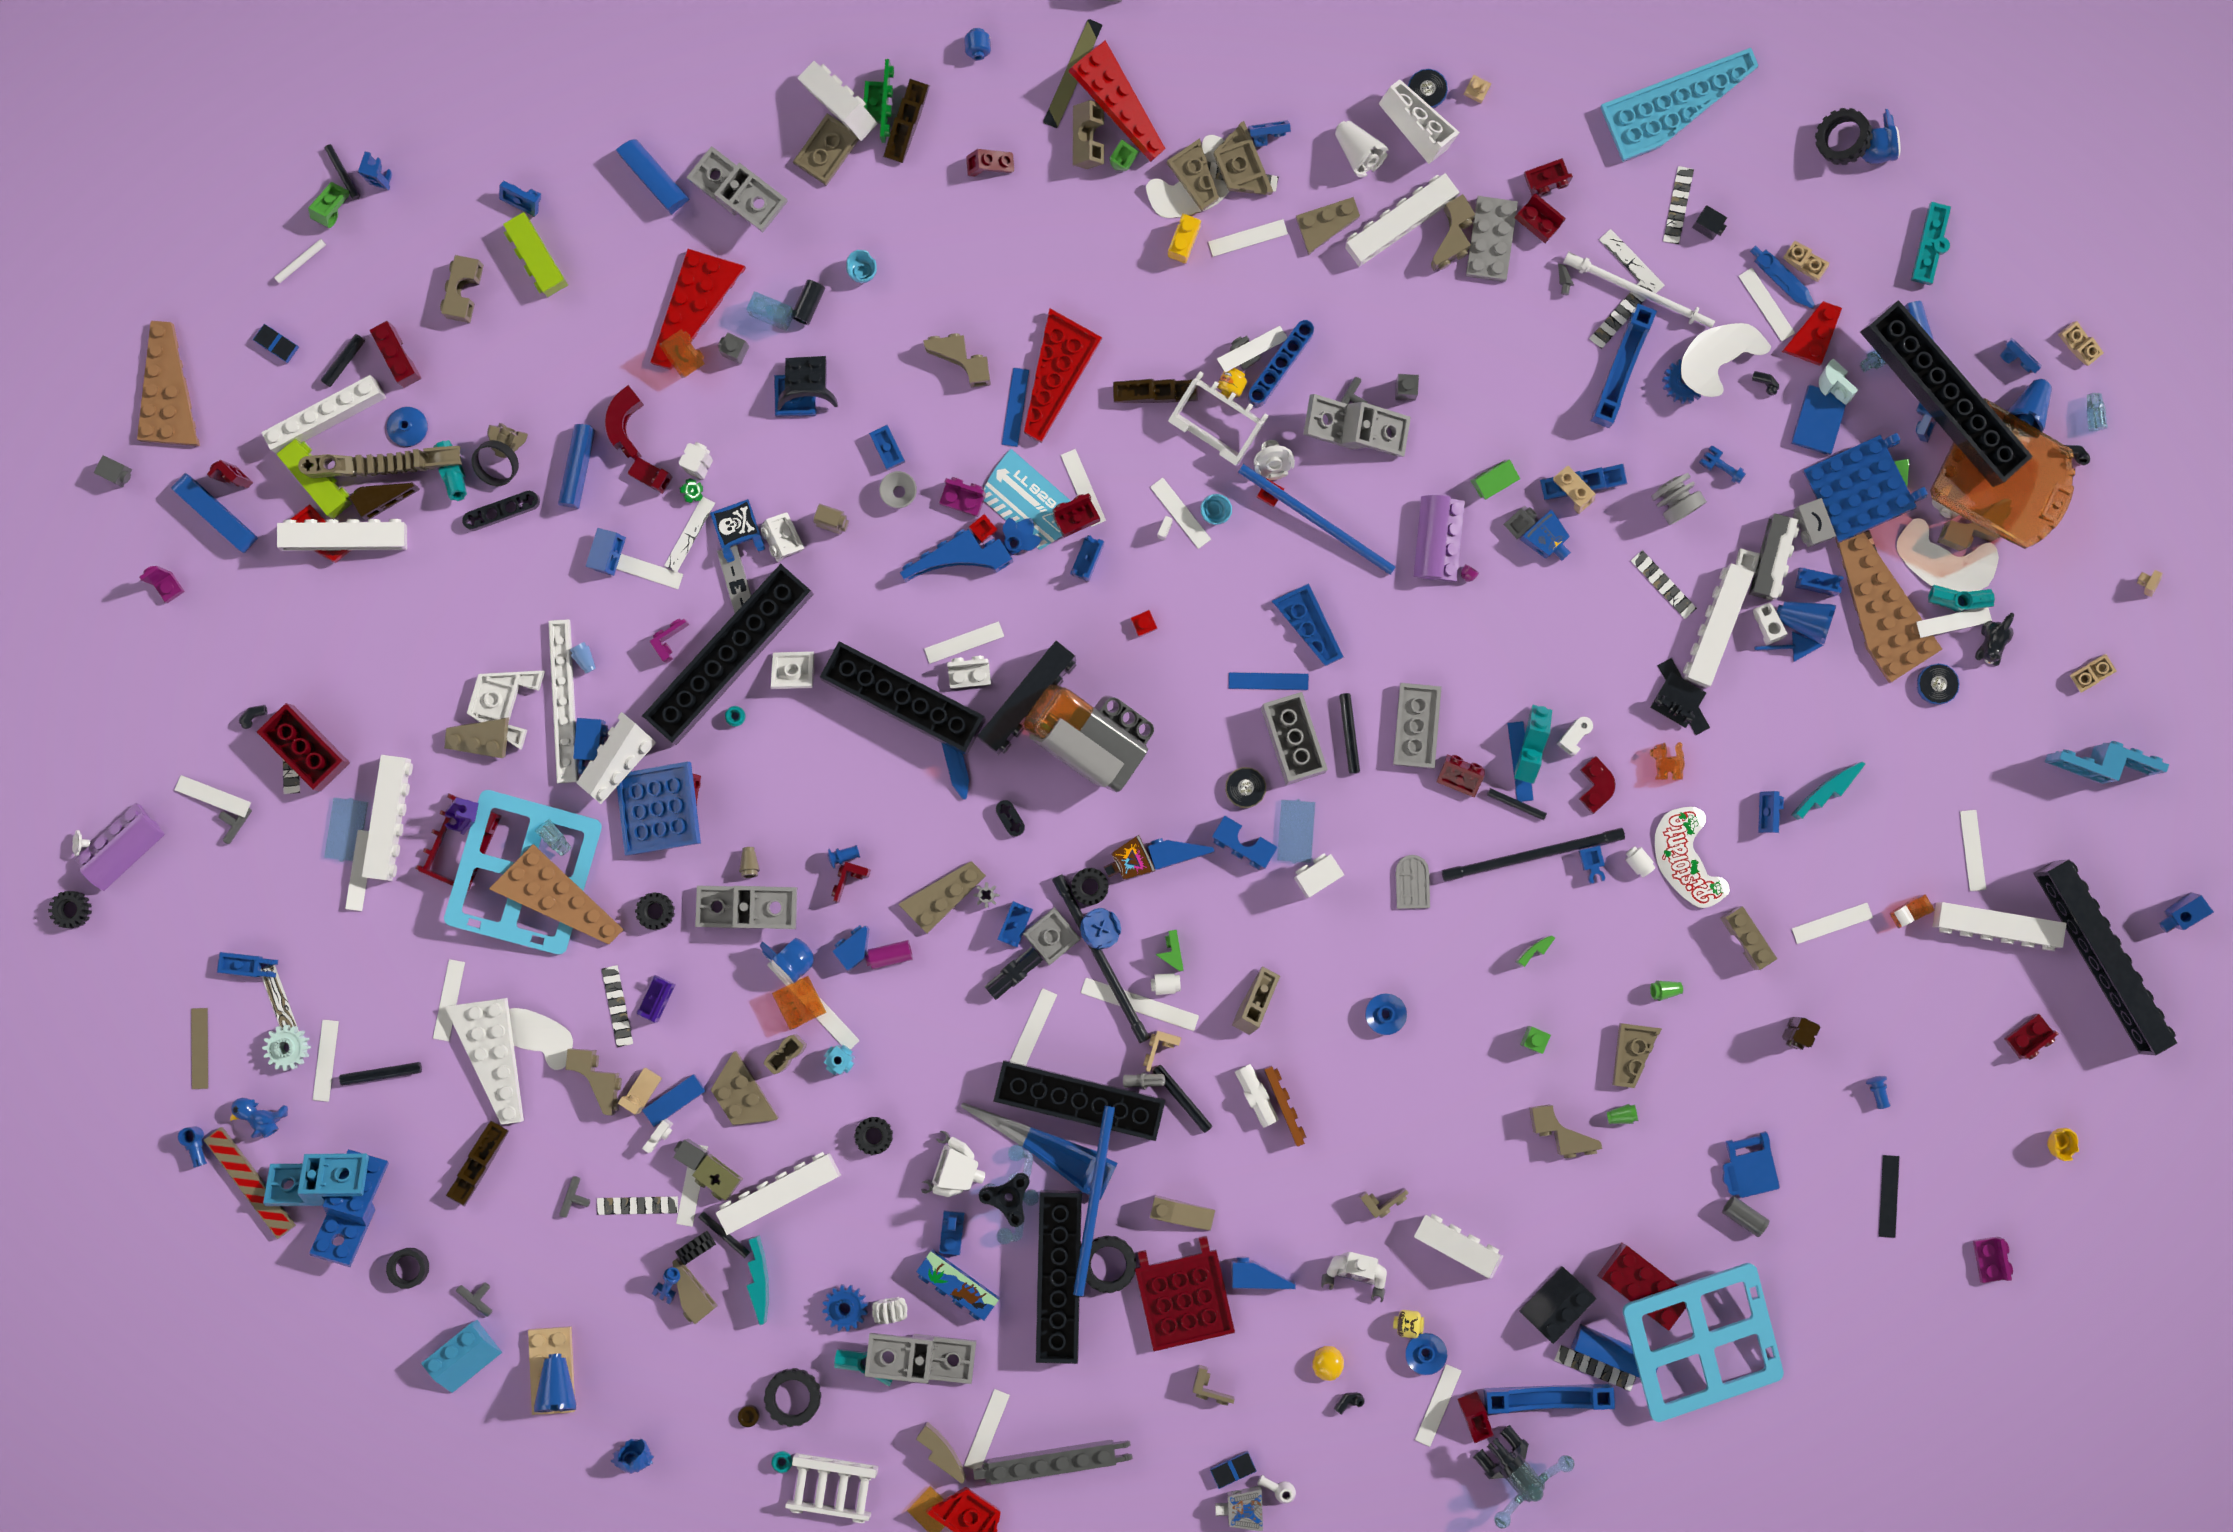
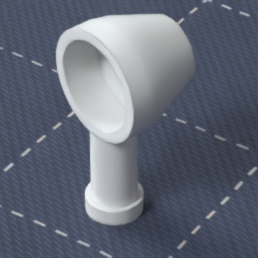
[1257,1475,1296,1504]

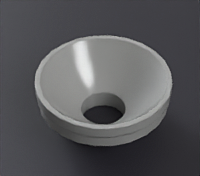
[879,471,917,509]

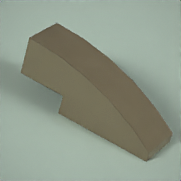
[916,1422,966,1484]

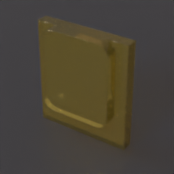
[907,1486,945,1532]

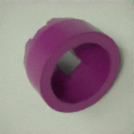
[1461,564,1479,582]

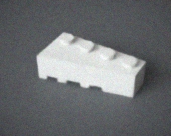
[798,61,878,141]
[1379,80,1460,164]
[577,712,656,804]
[1414,1213,1504,1278]

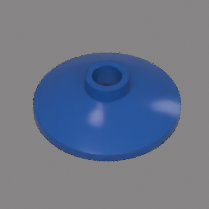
[387,407,428,447]
[1365,993,1407,1035]
[1405,1333,1447,1375]

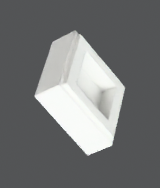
[1157,516,1173,540]
[1735,548,1760,574]

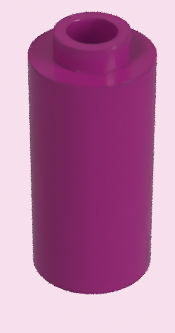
[865,940,913,970]

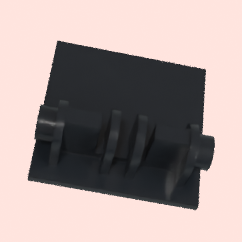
[1650,672,1706,728]

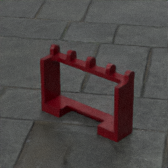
[415,793,502,891]

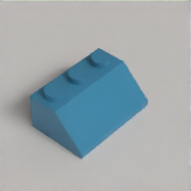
[421,1320,502,1393]

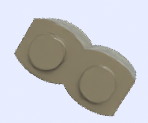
[813,504,849,535]
[764,1034,807,1074]

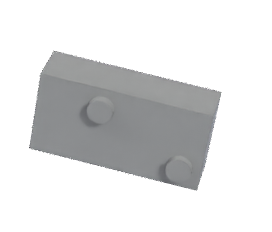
[1261,692,1328,785]

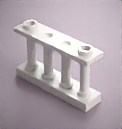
[785,1453,879,1523]

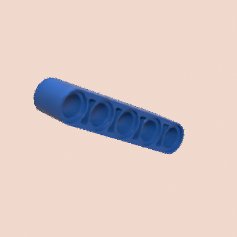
[1248,320,1314,408]
[171,473,258,553]

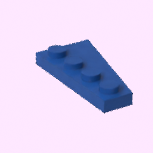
[1272,583,1344,666]

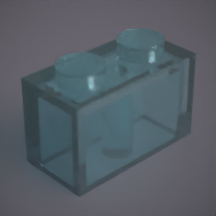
[746,291,793,331]

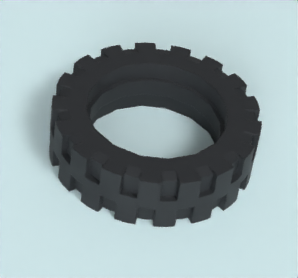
[1815,108,1873,165]
[1086,1235,1136,1293]
[764,1368,821,1427]

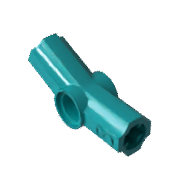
[433,440,467,501]
[1928,585,1995,612]
[834,1349,893,1386]

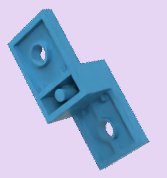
[2045,741,2169,784]
[263,1153,369,1206]

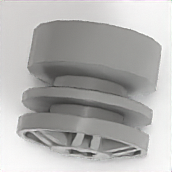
[1651,473,1707,525]

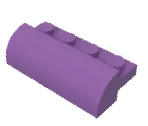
[1413,495,1465,582]
[75,803,165,891]

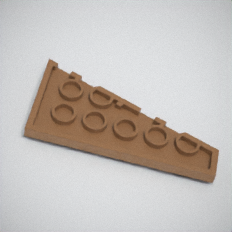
[137,321,200,446]
[489,844,624,944]

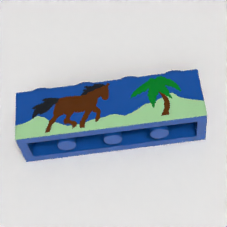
[916,1249,1000,1321]

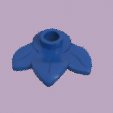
[1003,518,1042,554]

